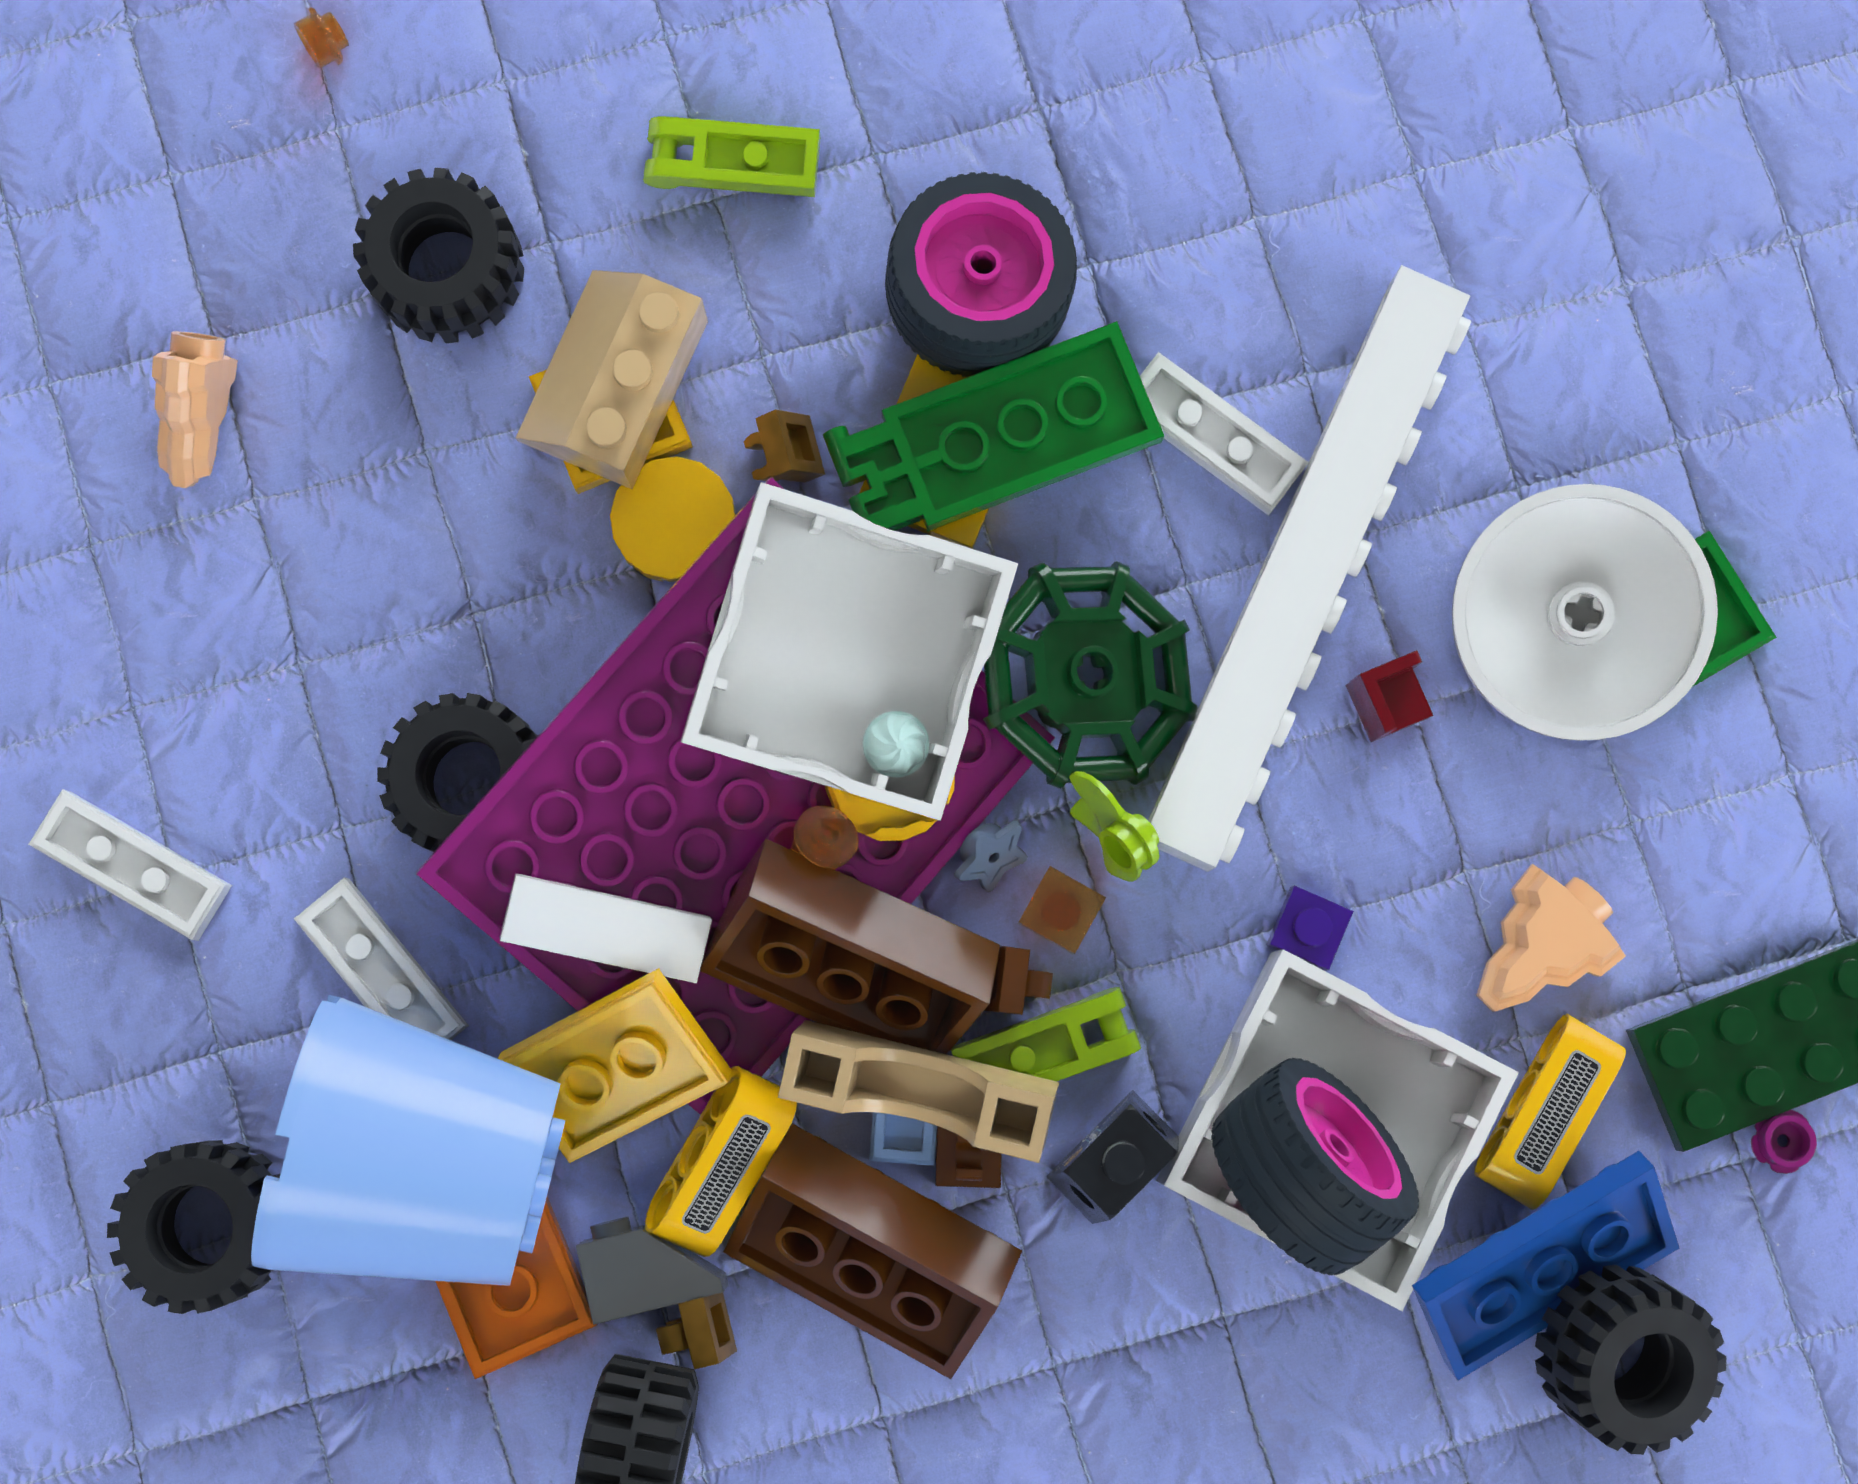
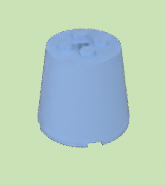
[251,995,566,1286]

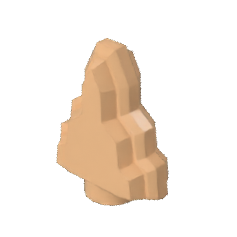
[152,331,238,488]
[1476,864,1626,1012]

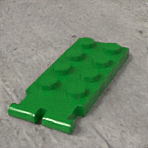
[823,321,1164,532]

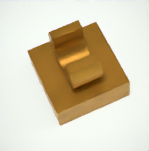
[744,409,825,483]
[656,1292,737,1369]

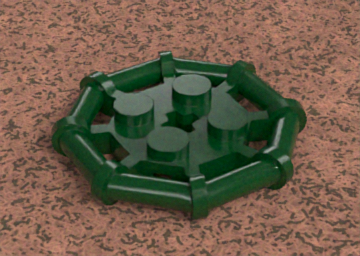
[983,562,1198,789]

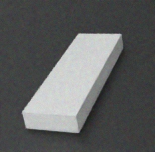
[1140,352,1309,516]
[28,789,232,941]
[500,873,712,984]
[294,877,469,1040]

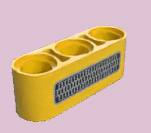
[1474,1013,1626,1210]
[645,1066,797,1257]

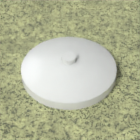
[1452,484,1718,741]

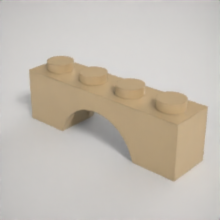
[778,1020,1059,1163]

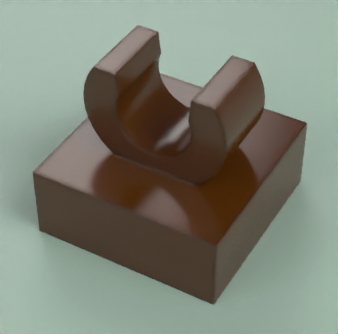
[984,946,1053,1015]
[935,1126,1002,1188]

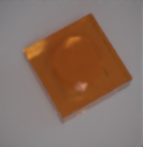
[1018,866,1106,955]

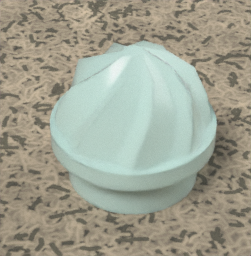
[863,711,929,777]

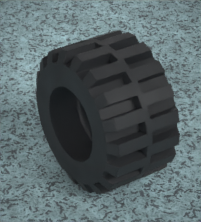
[353,168,524,343]
[377,693,538,852]
[107,1140,280,1314]
[1535,1265,1726,1455]
[575,1354,699,1484]

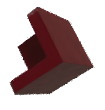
[1345,650,1433,742]

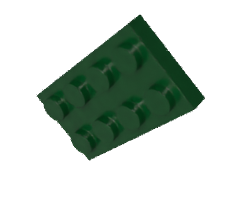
[1626,939,1858,1152]

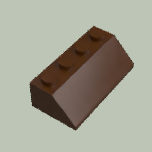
[700,838,1000,1054]
[723,1123,1022,1379]

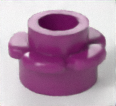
[1751,1110,1817,1174]

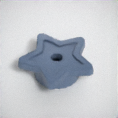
[954,820,1028,892]

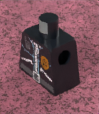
[1046,1090,1179,1224]

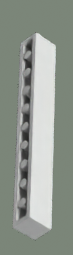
[1148,265,1471,872]

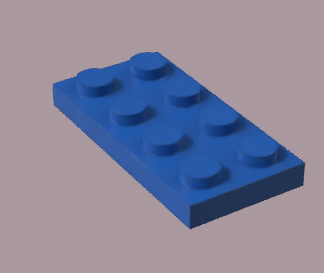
[1412,1151,1679,1381]

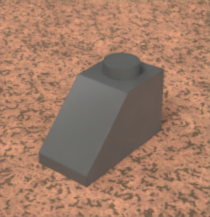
[576,1217,728,1325]

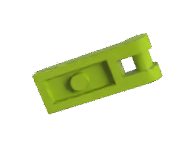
[643,116,821,197]
[951,987,1141,1081]

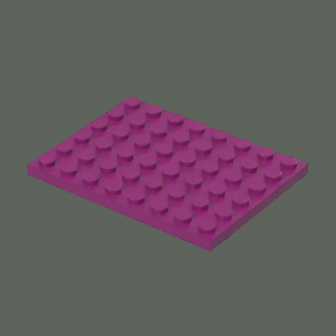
[416,477,1055,1115]

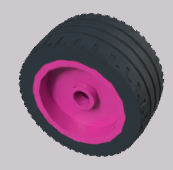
[885,172,1077,377]
[1211,1058,1419,1276]

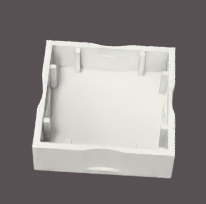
[680,482,1018,821]
[1156,949,1519,1312]

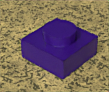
[1266,885,1354,971]

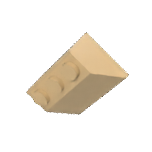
[516,270,708,489]

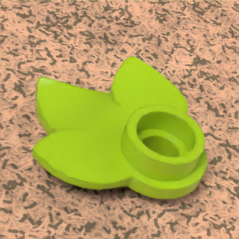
[1069,771,1159,882]

